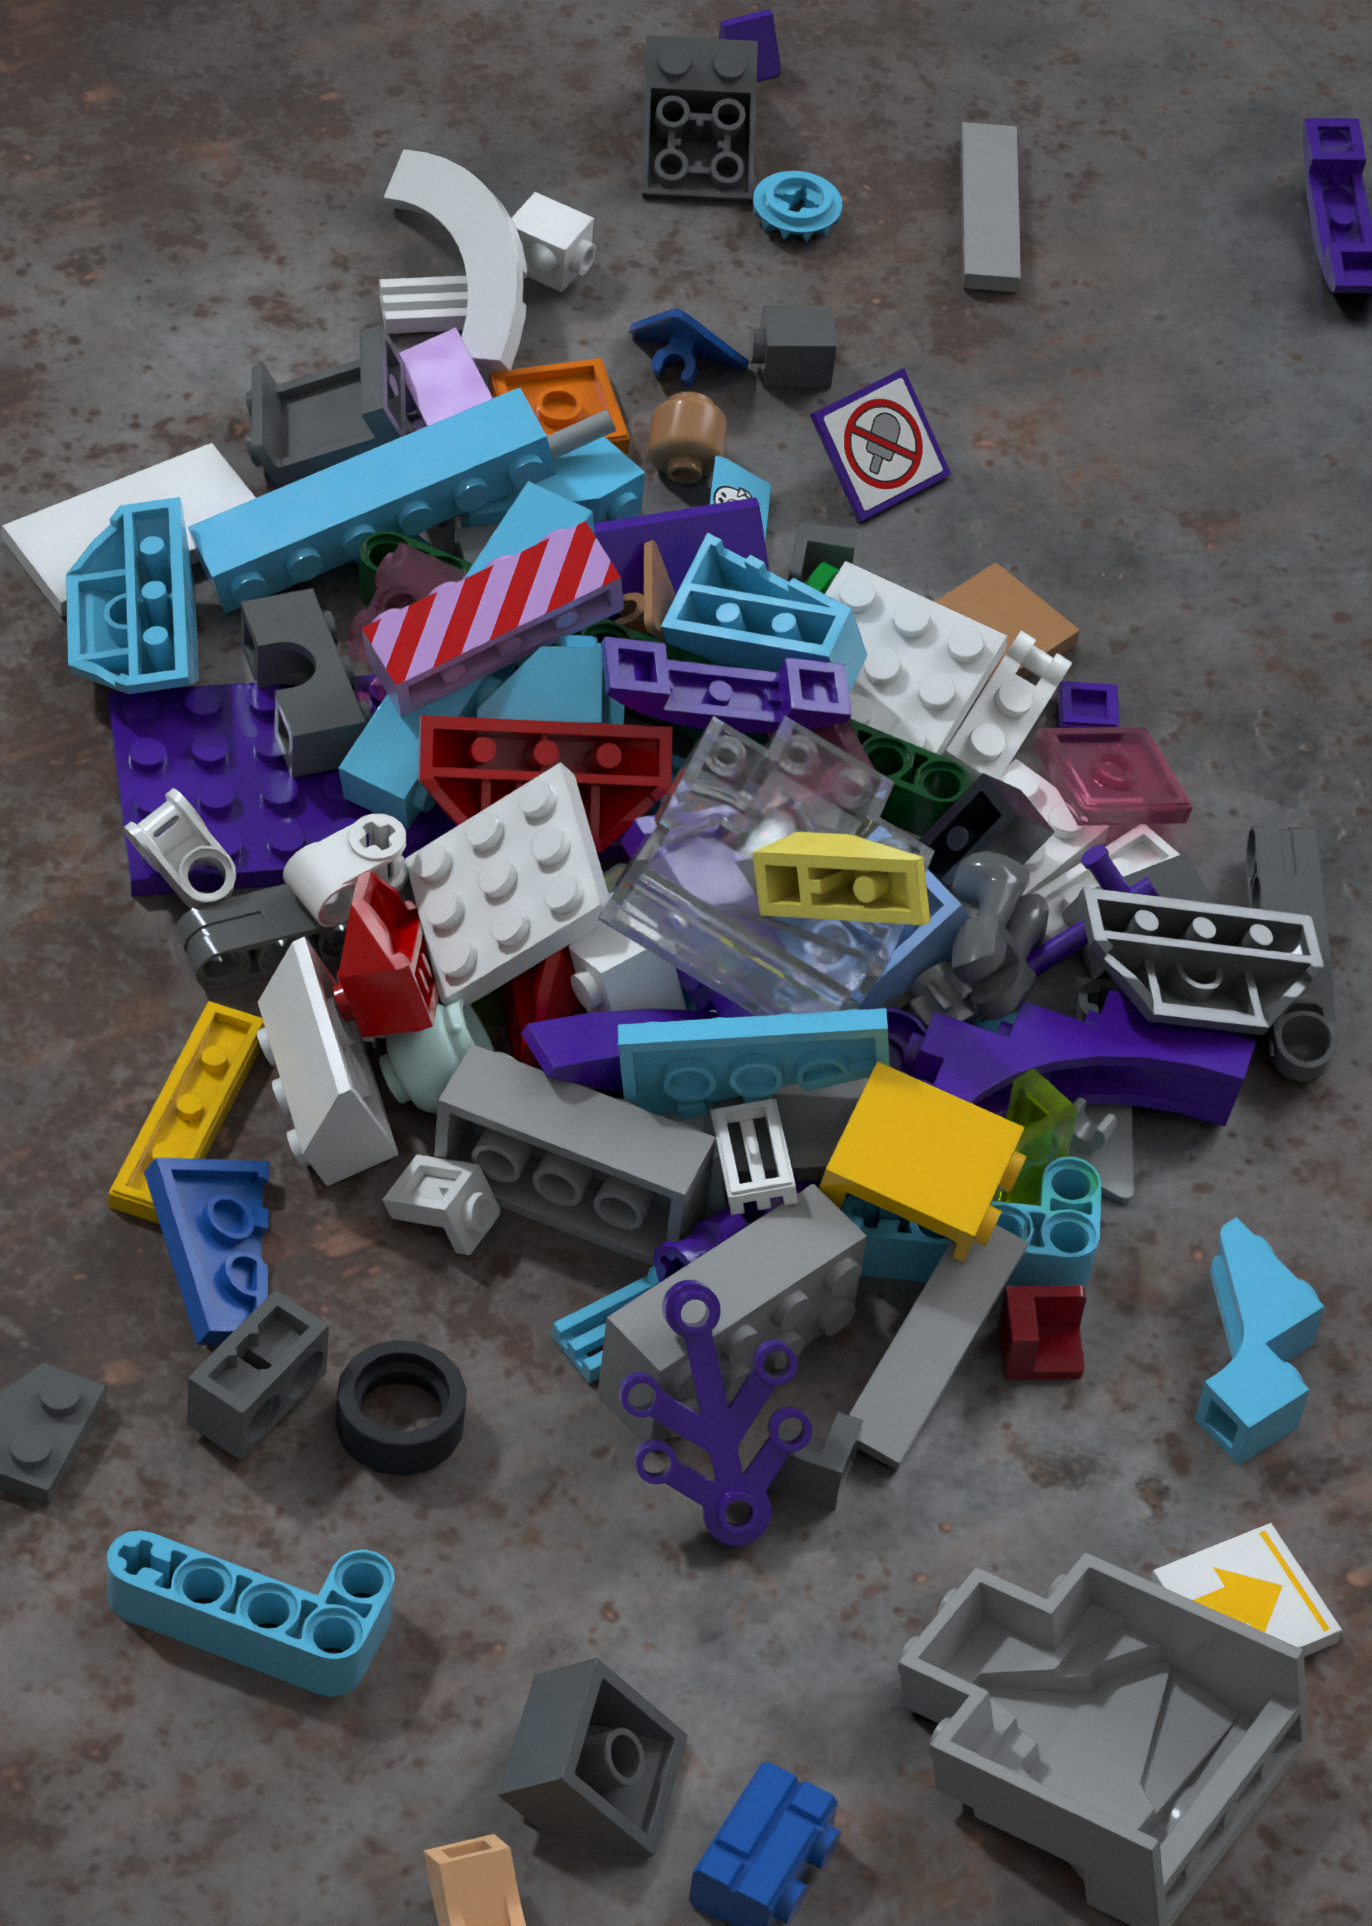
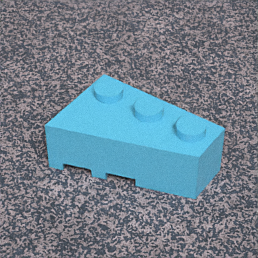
[660,532,868,694]

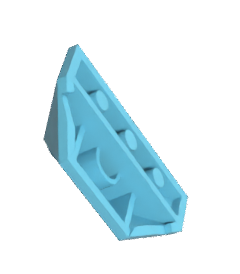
[66,497,199,694]

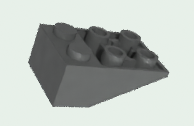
[641,35,758,202]

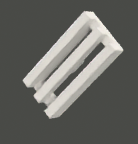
[379,276,468,334]
[710,1099,798,1215]

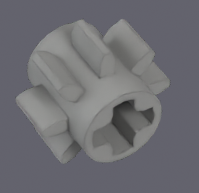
[908,961,983,1029]

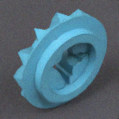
[753,171,842,242]

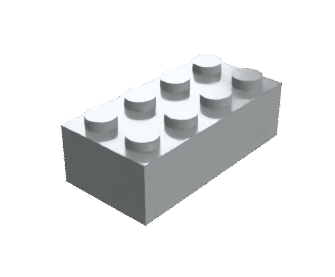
[434,1044,716,1266]
[598,1184,867,1442]

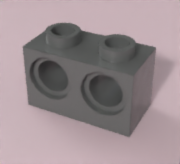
[187,1290,329,1460]

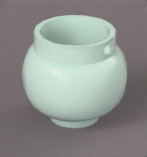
[379,999,495,1114]

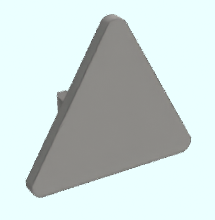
[1016,1097,1134,1204]

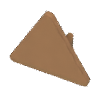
[615,540,676,643]

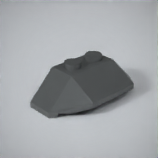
[1078,887,1324,1035]

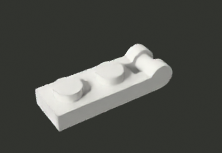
[942,630,1072,783]

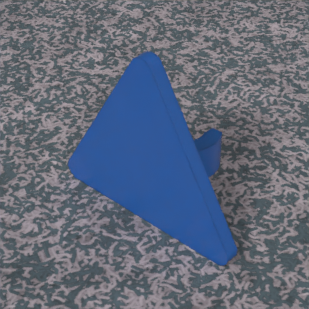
[628,308,749,388]

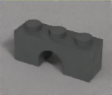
[240,588,372,778]

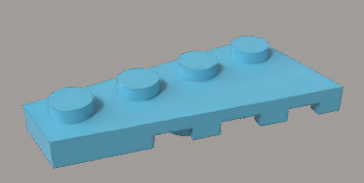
[618,1008,890,1120]

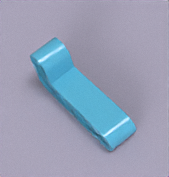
[842,1157,1101,1290]
[107,1530,395,1697]

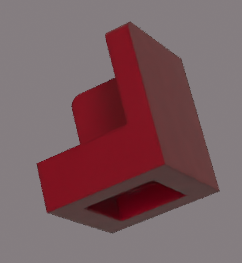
[998,1285,1086,1380]

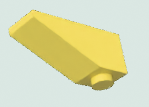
[752,832,931,925]

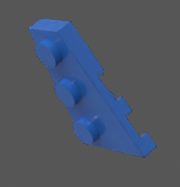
[144,1158,269,1345]

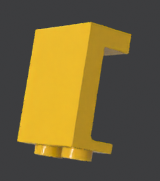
[819,1061,1027,1263]

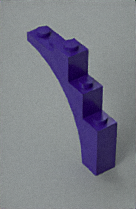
[900,989,1256,1127]

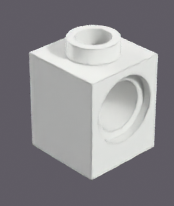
[511,192,596,292]

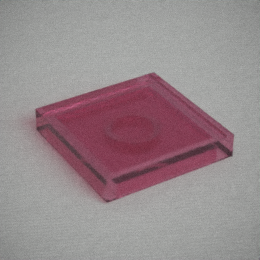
[1033,727,1193,826]

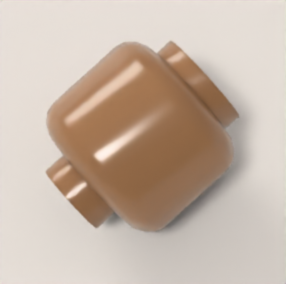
[648,392,727,484]

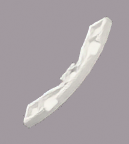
[383,149,527,371]

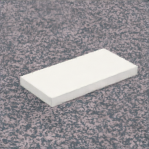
[2,443,256,617]

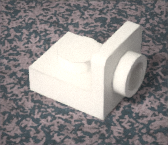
[382,1155,500,1255]

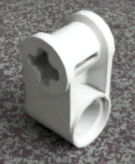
[123,788,236,909]
[283,814,408,927]

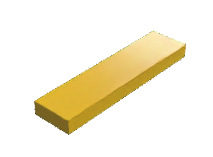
[108,1001,265,1224]

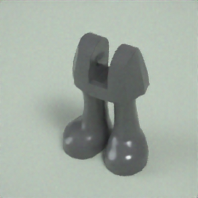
[952,851,1049,1020]

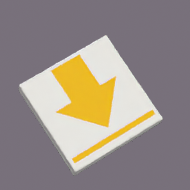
[1150,1523,1342,1657]

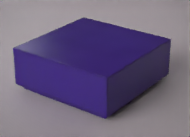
[1055,681,1120,744]

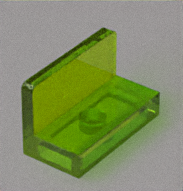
[999,1068,1078,1205]

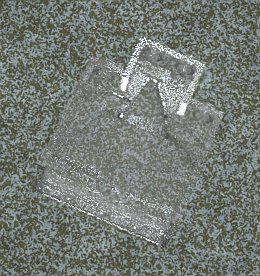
[597,716,935,1016]

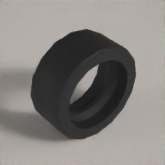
[335,1340,467,1475]

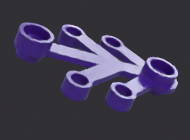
[618,1280,812,1546]

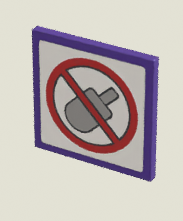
[810,368,951,522]

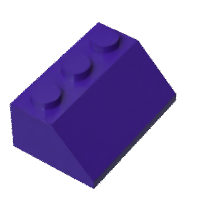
[594,497,769,639]

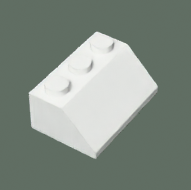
[257,937,399,1186]

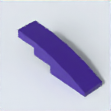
[521,1008,720,1094]

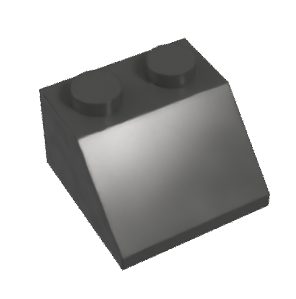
[498,1658,688,1858]

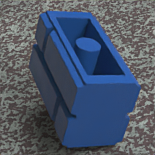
[688,1761,842,1926]

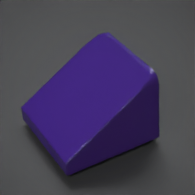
[719,9,781,82]

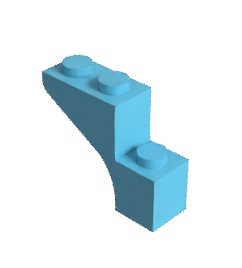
[1194,1217,1325,1466]

